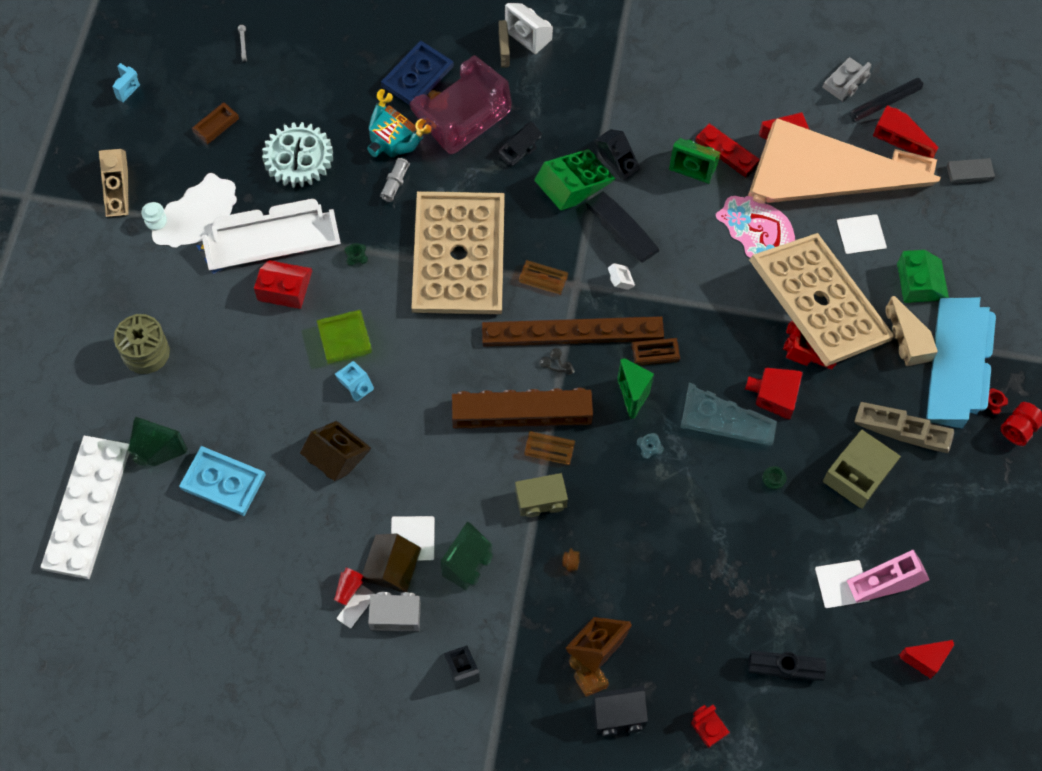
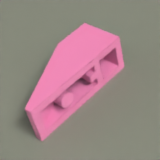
[847,550,929,603]

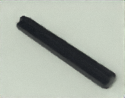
[850,78,924,121]

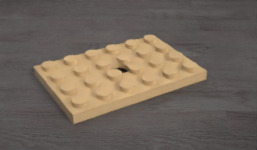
[412,192,504,314]
[749,233,894,366]

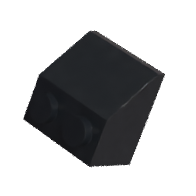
[591,686,648,737]

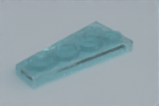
[680,382,777,446]

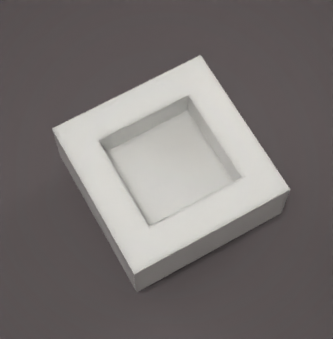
[608,263,635,290]

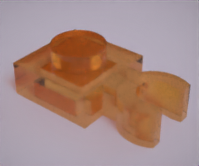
[569,656,609,697]

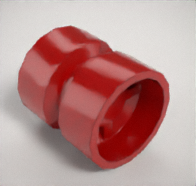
[1001,402,1042,446]

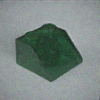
[440,522,494,591]

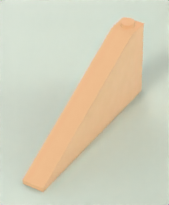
[748,118,941,204]

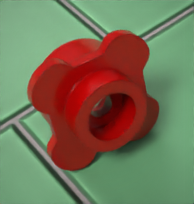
[987,388,1008,415]

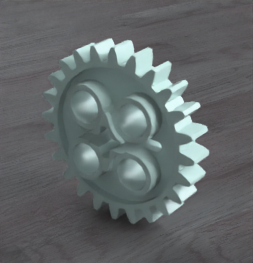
[262,122,333,187]

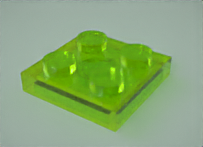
[317,309,372,364]

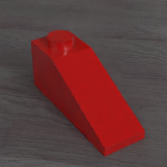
[873,105,938,158]

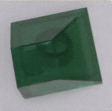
[128,417,188,467]

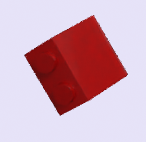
[254,260,312,309]

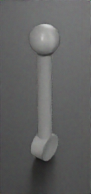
[238,25,247,62]

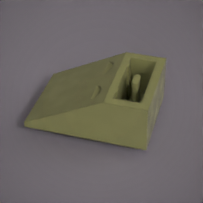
[823,430,901,509]

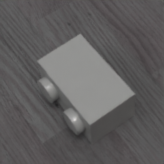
[368,592,421,631]

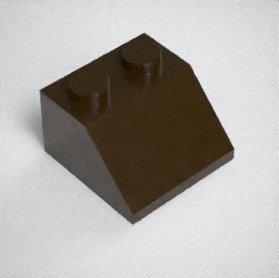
[300,421,371,481]

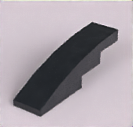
[586,191,660,263]

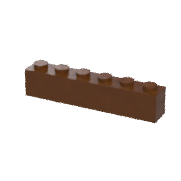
[452,388,593,428]

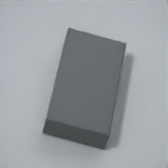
[946,158,995,184]

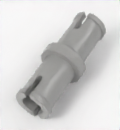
[380,158,410,202]

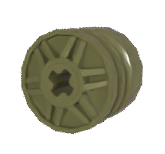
[114,314,170,374]

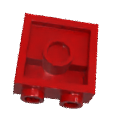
[783,321,836,370]

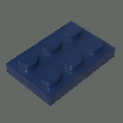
[381,40,454,108]

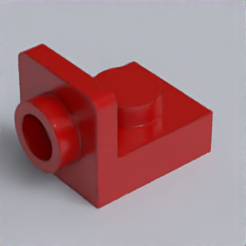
[691,705,730,748]

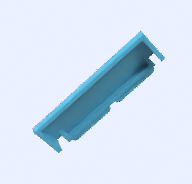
[926,297,996,429]

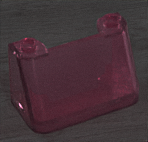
[410,55,512,154]

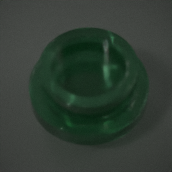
[762,466,786,490]

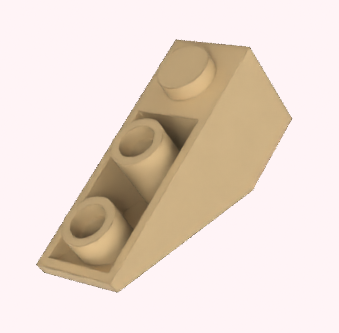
[99,149,128,217]
[886,296,938,366]

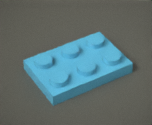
[179,446,266,516]

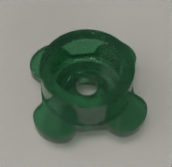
[344,243,368,266]

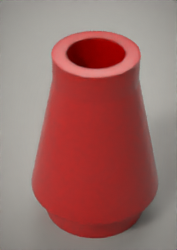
[333,568,363,606]

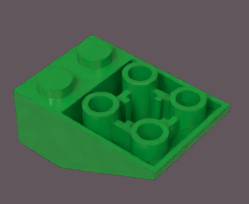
[534,149,615,210]

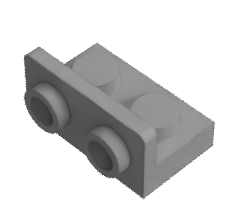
[823,57,872,101]

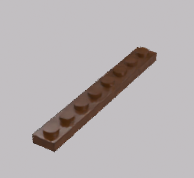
[482,316,664,347]

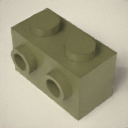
[515,473,568,517]

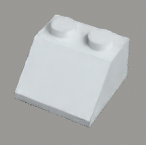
[505,3,553,54]

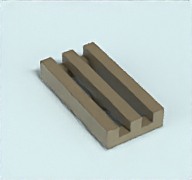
[499,20,510,68]

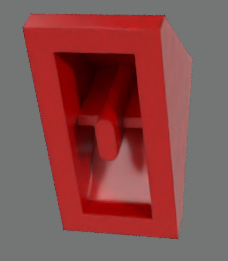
[899,640,954,679]

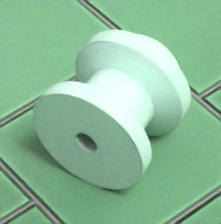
[141,202,167,230]

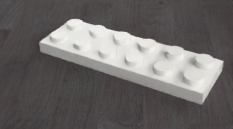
[40,436,131,579]

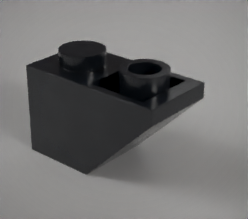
[594,129,641,180]

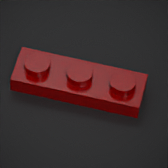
[695,123,760,178]

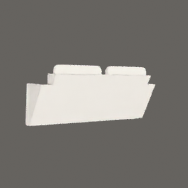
[201,199,341,271]

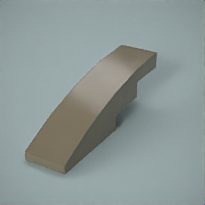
[854,402,954,453]

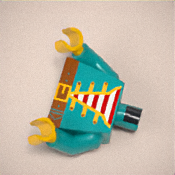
[367,89,431,157]

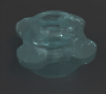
[637,433,664,459]

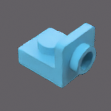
[112,63,140,102]
[335,361,374,401]

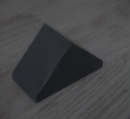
[444,645,480,690]

